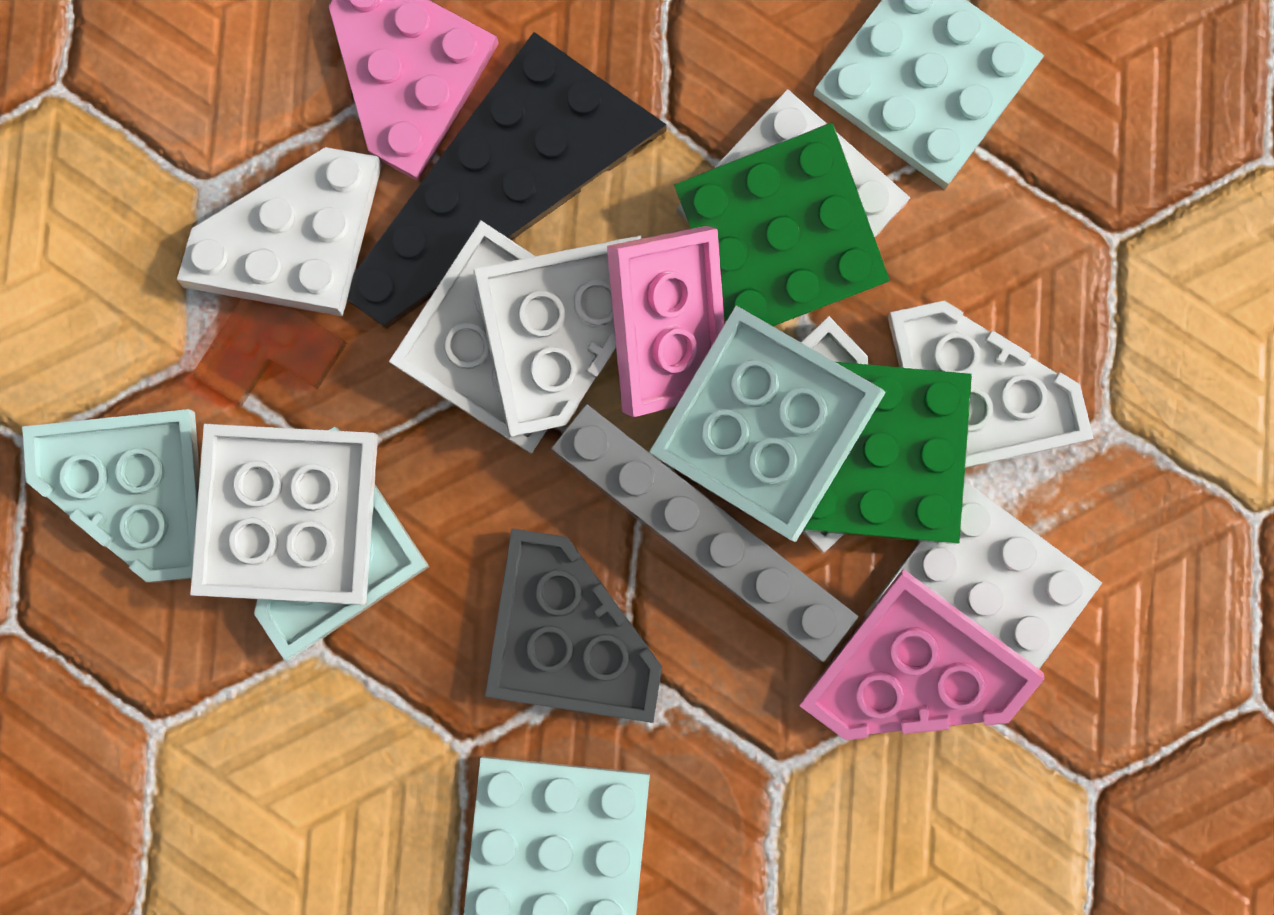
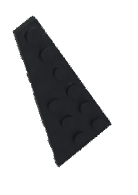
[347,32,667,329]

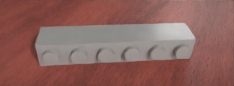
[551,404,859,662]

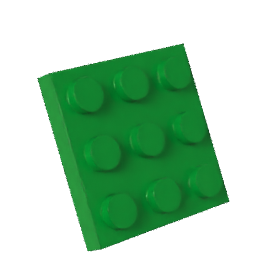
[674,122,890,326]
[803,361,972,545]

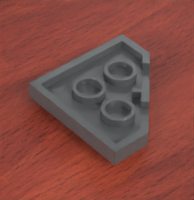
[485,529,662,723]

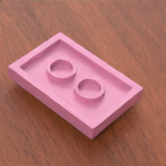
[607,226,725,417]

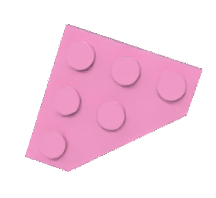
[329,0,499,182]
[799,569,1045,740]

